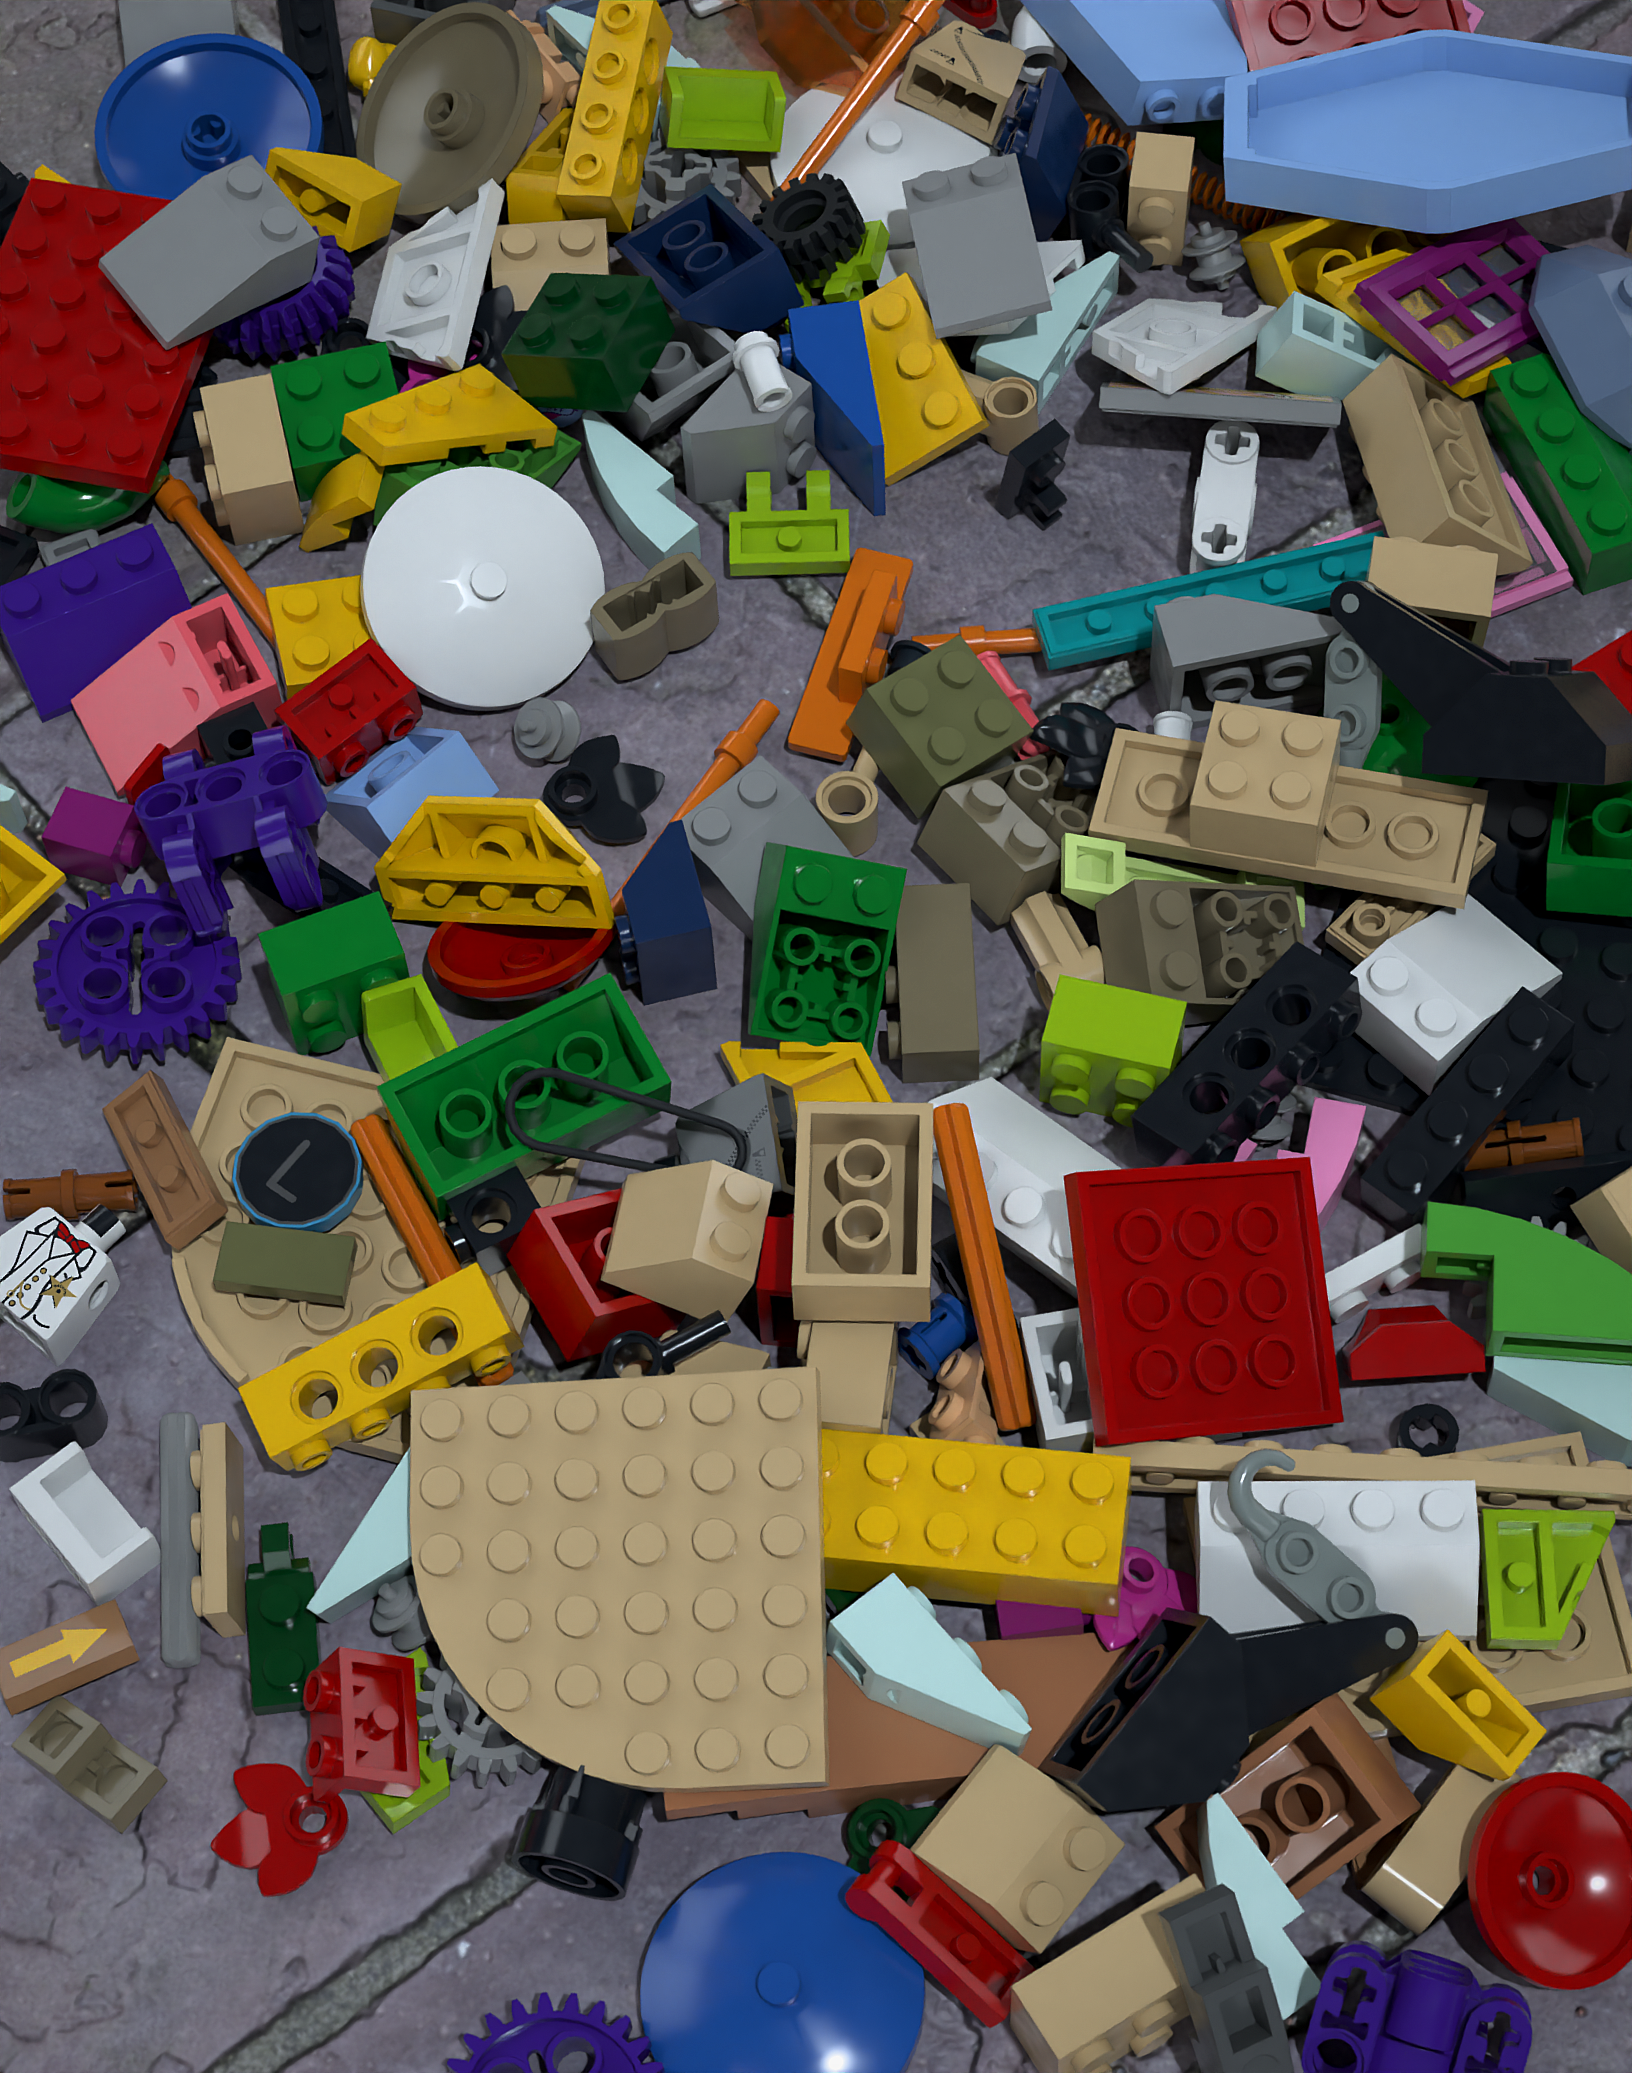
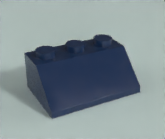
[613,184,805,333]

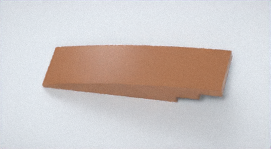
[663,1632,1140,1820]

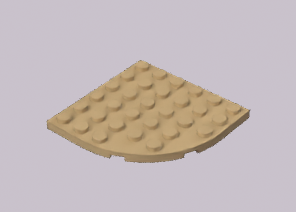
[171,1037,590,1463]
[410,1366,830,1793]

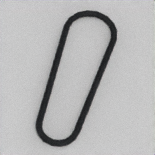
[505,1067,747,1172]

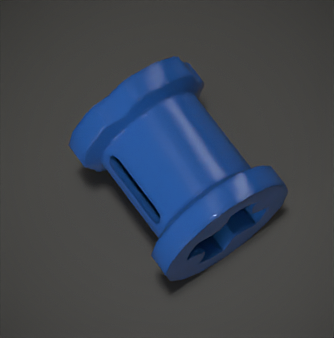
[898,1293,978,1379]

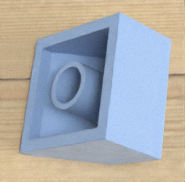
[325,726,499,859]

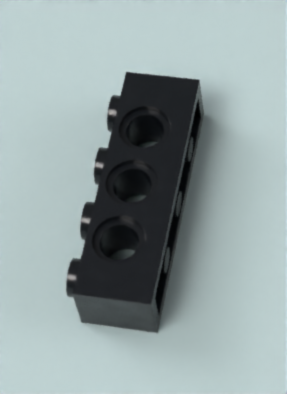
[1131,941,1362,1167]

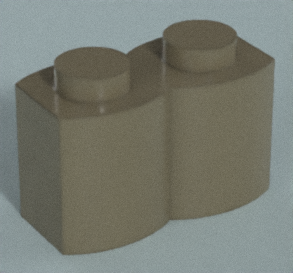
[590,552,719,680]

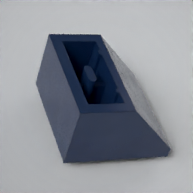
[993,65,1089,242]

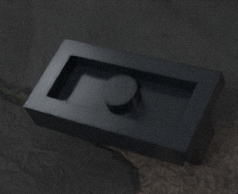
[994,418,1071,531]

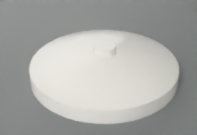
[770,71,998,250]
[360,466,605,711]

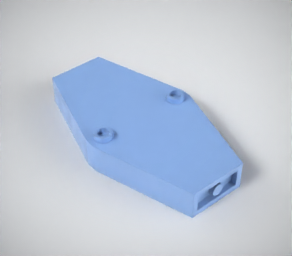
[1020,0,1248,126]
[1223,29,1632,234]

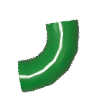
[6,460,170,534]

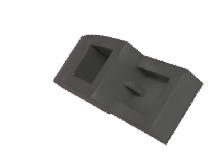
[1158,1883,1294,2073]

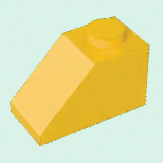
[265,147,402,252]
[1369,1629,1547,1781]

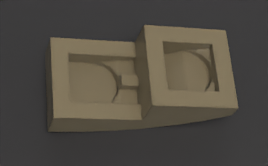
[11,1695,168,1834]

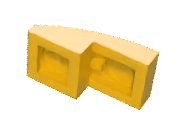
[299,451,385,553]

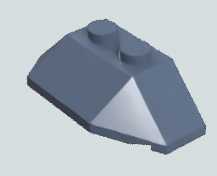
[1528,245,1632,456]

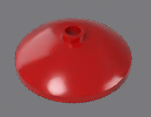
[427,921,615,1001]
[1468,1772,1632,1990]

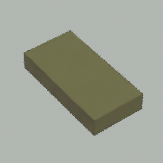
[213,1221,358,1306]

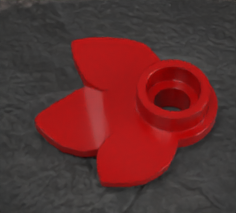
[210,1763,349,1897]

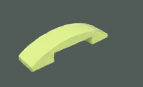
[1061,833,1305,931]

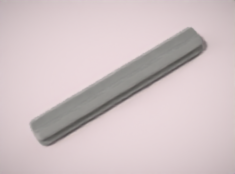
[160,1412,201,1669]

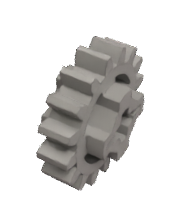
[632,128,742,226]
[416,1653,542,1787]

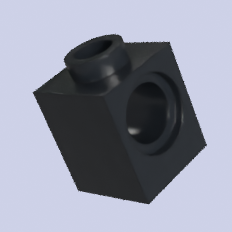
[443,1166,541,1276]

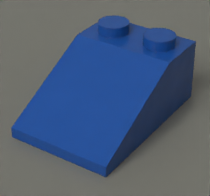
[779,300,886,516]

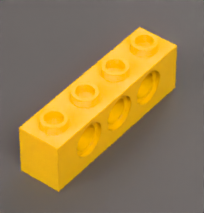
[556,0,673,233]
[237,1262,525,1472]

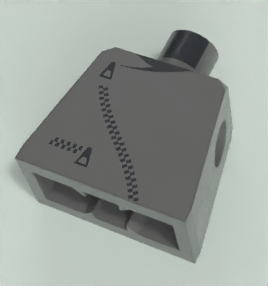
[654,1073,797,1210]

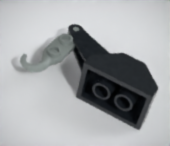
[1324,580,1632,785]
[1038,1448,1418,1812]

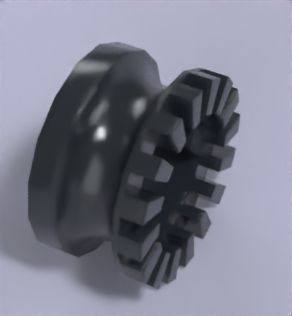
[1396,1403,1459,1457]

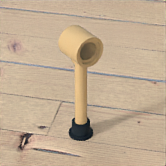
[816,640,932,856]

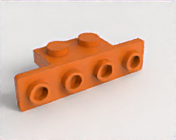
[788,548,913,762]

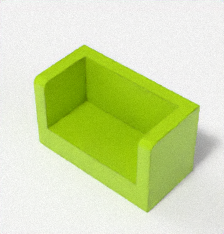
[659,66,786,152]
[361,974,458,1083]

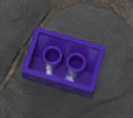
[0,523,192,723]

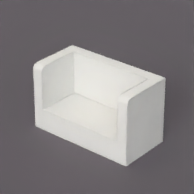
[9,1441,161,1606]

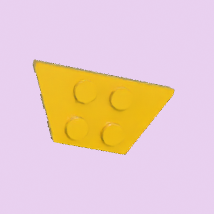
[720,1041,893,1116]

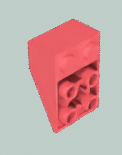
[70,593,282,796]

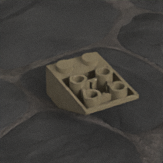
[917,749,1099,926]
[1094,879,1304,1025]

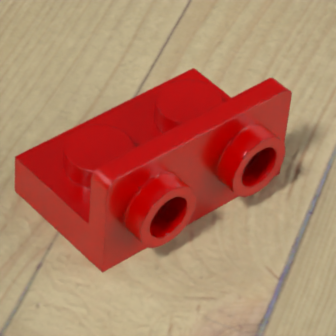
[274,638,423,785]
[303,1647,421,1803]

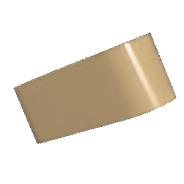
[1361,1763,1523,1936]

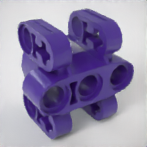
[134,724,328,938]
[1301,1940,1532,2073]

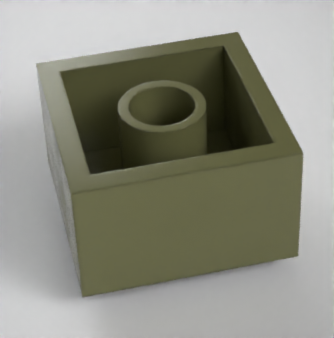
[846,635,1033,819]

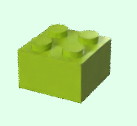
[1039,974,1187,1128]

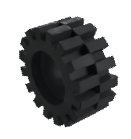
[752,173,866,282]

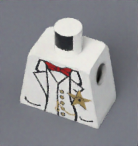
[0,1204,126,1367]

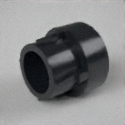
[511,1765,647,1901]

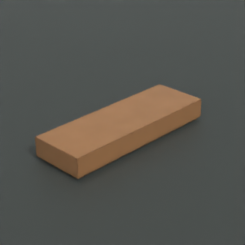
[102,1070,229,1250]

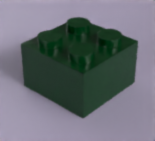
[501,273,675,412]

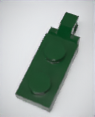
[245,1522,322,1716]

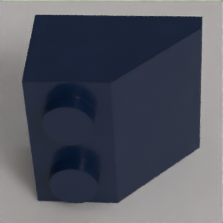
[614,820,717,1006]

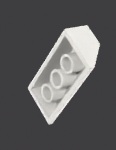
[928,1077,1122,1300]
[1194,1480,1480,1641]

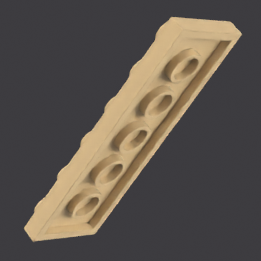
[1088,728,1488,909]

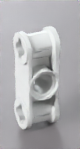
[1189,420,1259,574]

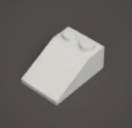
[1350,894,1563,1096]

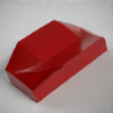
[1342,1305,1486,1381]

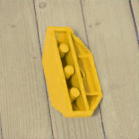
[374,795,615,929]

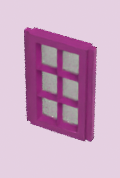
[1354,218,1550,386]

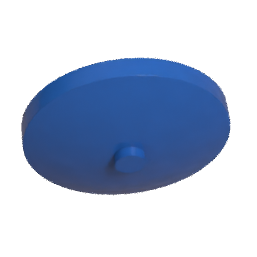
[94,33,325,200]
[640,1852,926,2073]

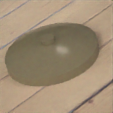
[356,2,543,225]

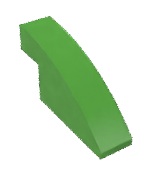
[1420,1201,1632,1366]

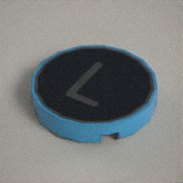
[232,1112,364,1233]

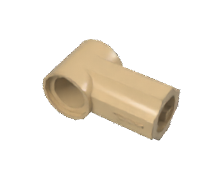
[961,370,1039,455]
[1010,891,1106,1012]

